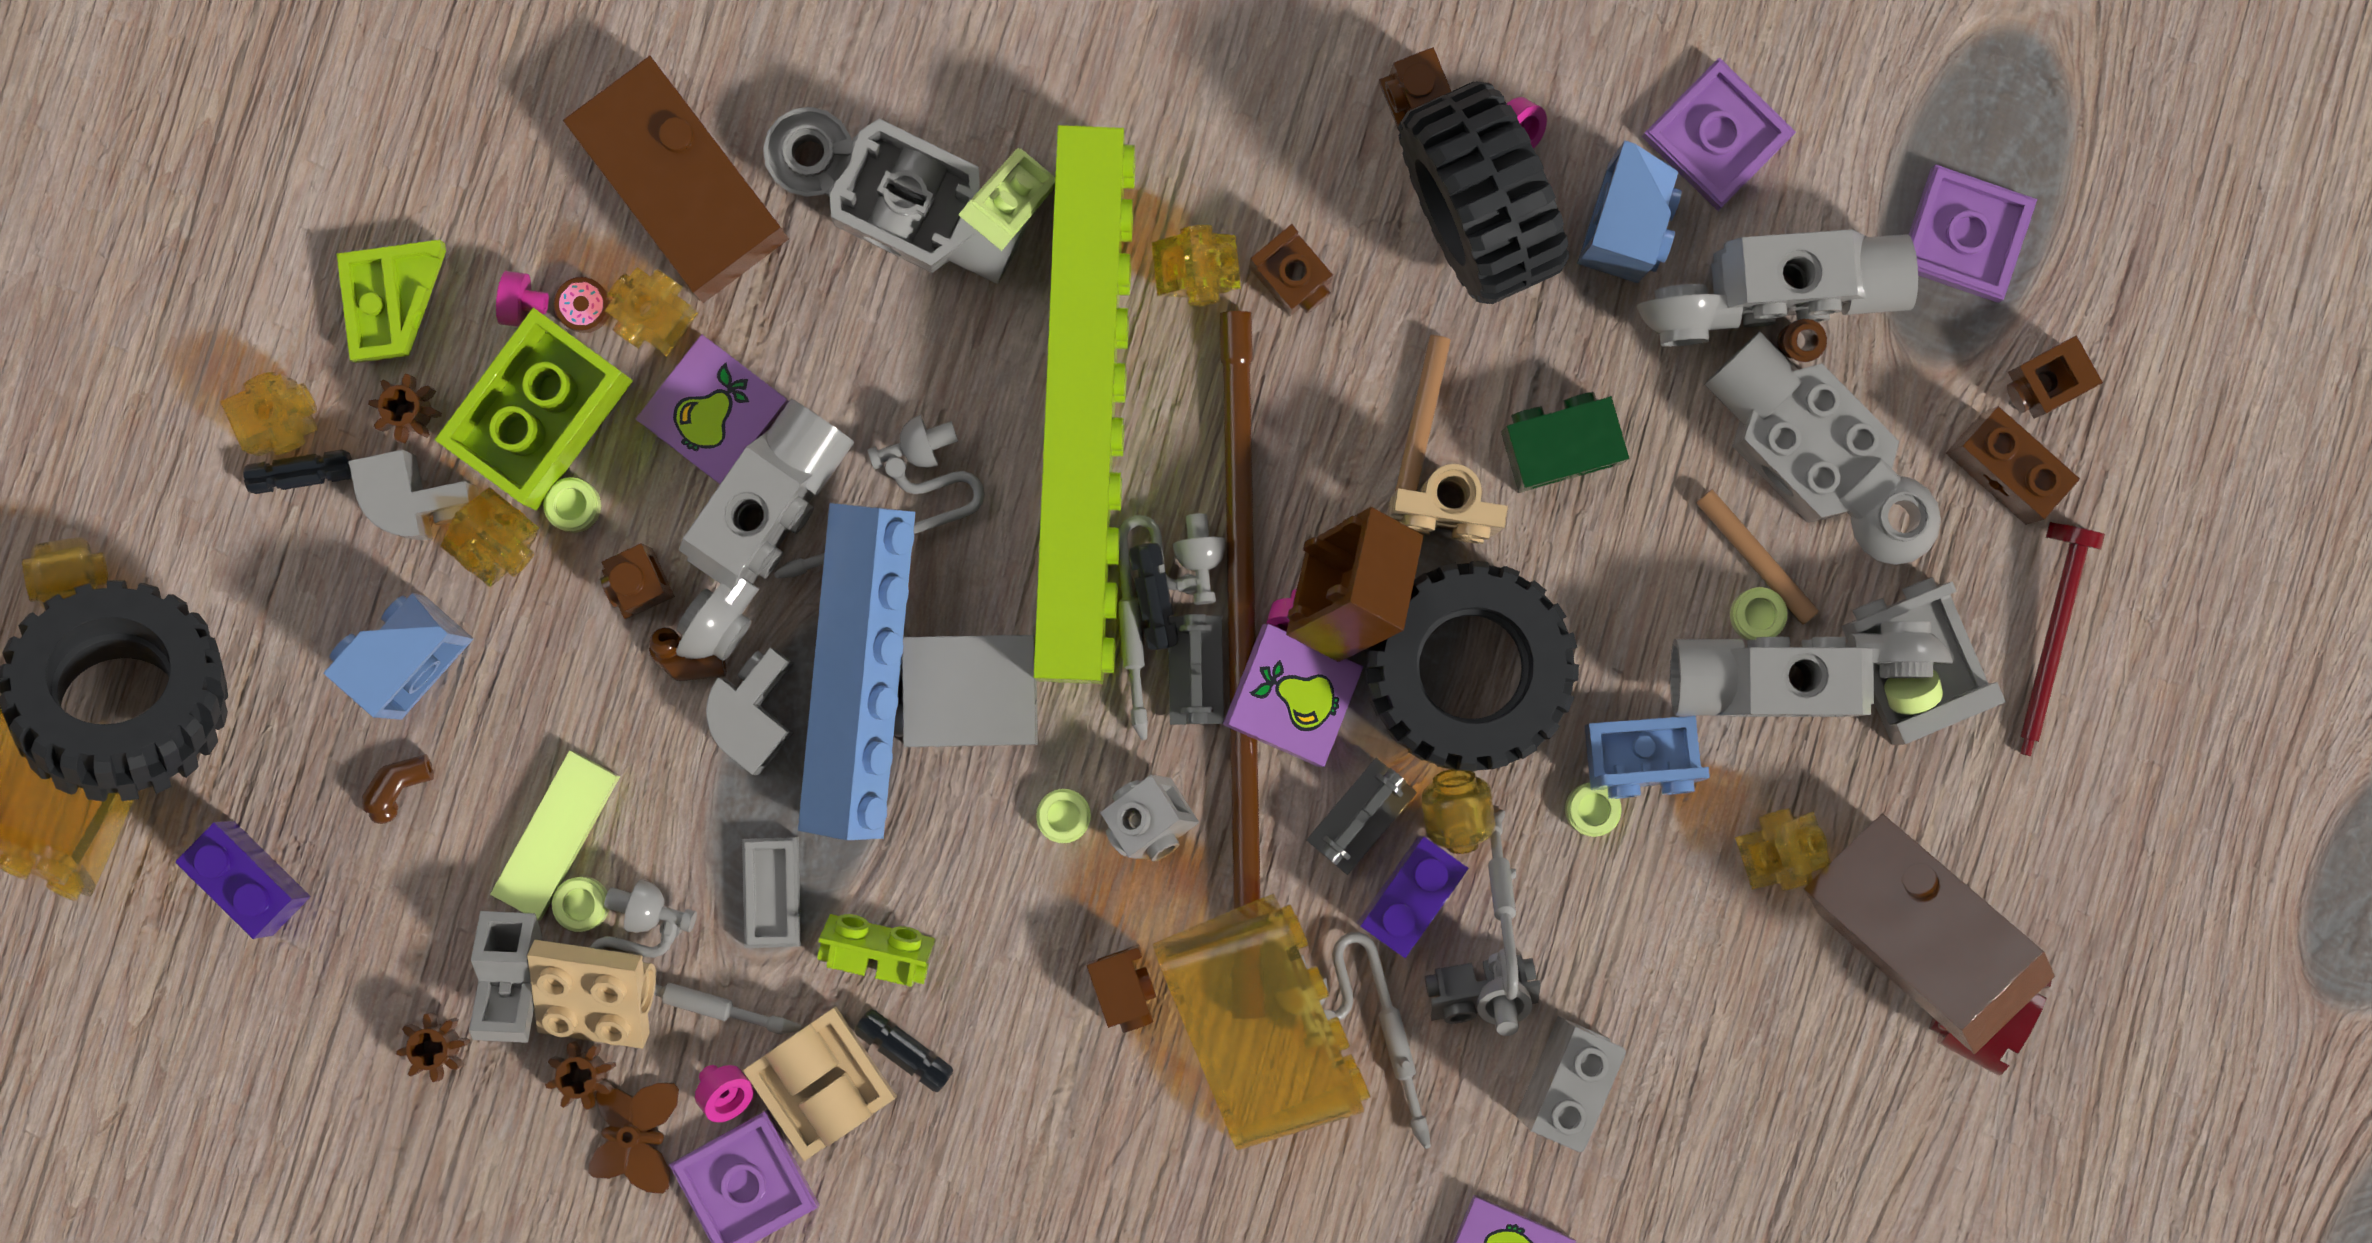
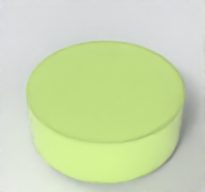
[543,477,601,533]
[1730,587,1787,640]
[1884,670,1943,715]
[1565,782,1622,837]
[1036,789,1091,843]
[552,877,609,932]

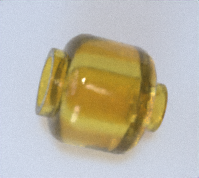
[22,537,109,610]
[1421,769,1496,854]

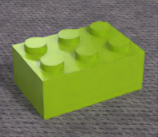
[435,307,633,511]

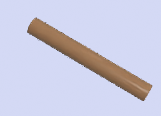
[1395,335,1451,492]
[1696,489,1819,625]

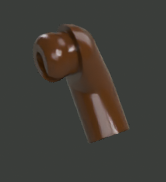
[649,627,727,681]
[362,754,434,824]

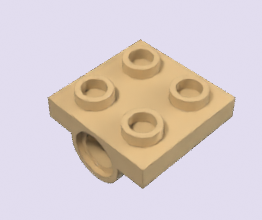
[1388,464,1508,544]
[527,940,656,1049]
[743,1007,897,1161]

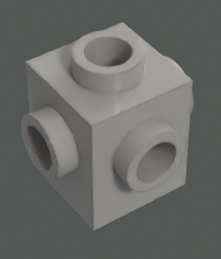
[1100,774,1199,862]

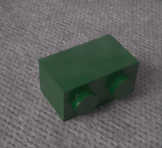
[1501,392,1630,493]

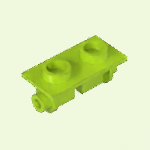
[817,914,935,987]

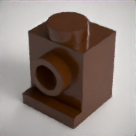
[1379,47,1451,131]
[1249,224,1333,316]
[2007,335,2103,419]
[600,543,675,619]
[1086,944,1157,1033]

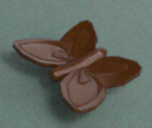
[588,1083,679,1194]

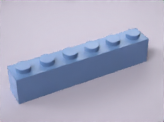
[798,503,915,840]

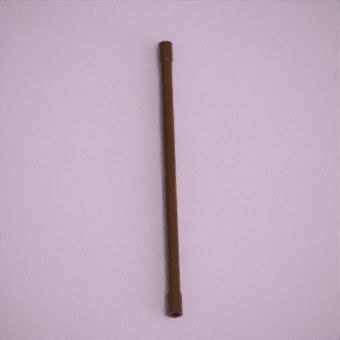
[1220,311,1266,1018]

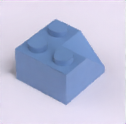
[1577,141,1682,283]
[323,593,474,720]

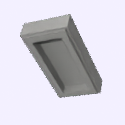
[742,837,801,948]

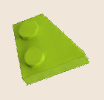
[337,239,446,363]

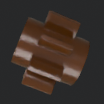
[368,374,442,443]
[396,1012,470,1082]
[545,1041,617,1110]

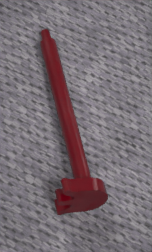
[2020,522,2105,756]

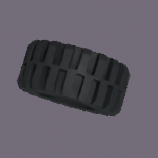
[1398,81,1569,304]
[1364,561,1579,771]
[0,580,228,802]

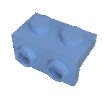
[1584,716,1710,799]

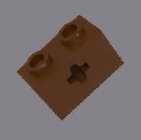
[1946,406,2080,525]

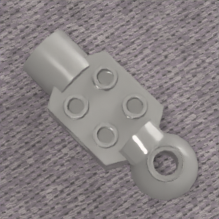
[763,107,1030,284]
[1637,229,1918,346]
[1704,331,1941,565]
[676,398,854,661]
[1670,621,1953,717]

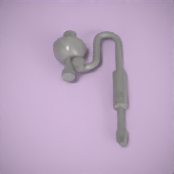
[774,414,984,578]
[1117,513,1226,740]
[1477,809,1533,1036]
[590,879,801,1035]
[1274,932,1431,1149]

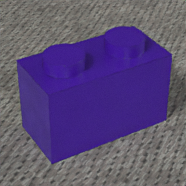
[175,821,311,939]
[1356,835,1469,958]

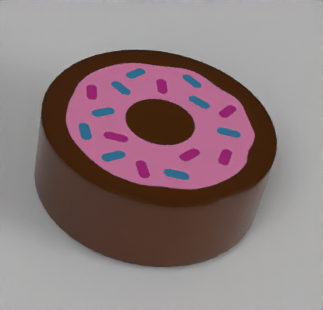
[554,277,612,333]

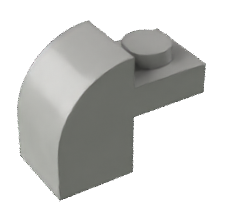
[349,450,481,540]
[706,648,794,775]
[469,911,543,1043]

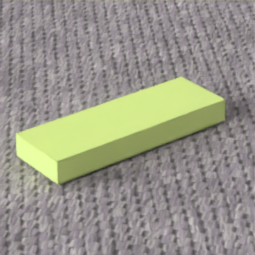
[959,148,1055,251]
[490,750,620,920]

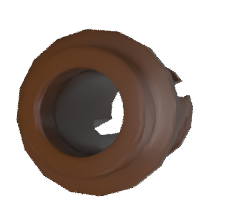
[1777,319,1827,362]

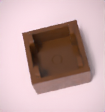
[1286,507,1424,662]

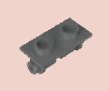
[1168,614,1224,725]
[1306,758,1418,875]
[1425,954,1541,1024]

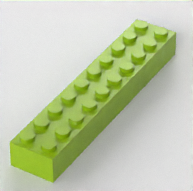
[1034,125,1136,684]

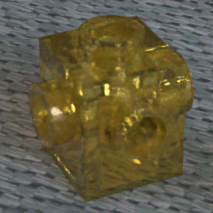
[1152,225,1241,306]
[605,267,698,356]
[220,372,318,457]
[440,487,539,587]
[1735,808,1831,891]

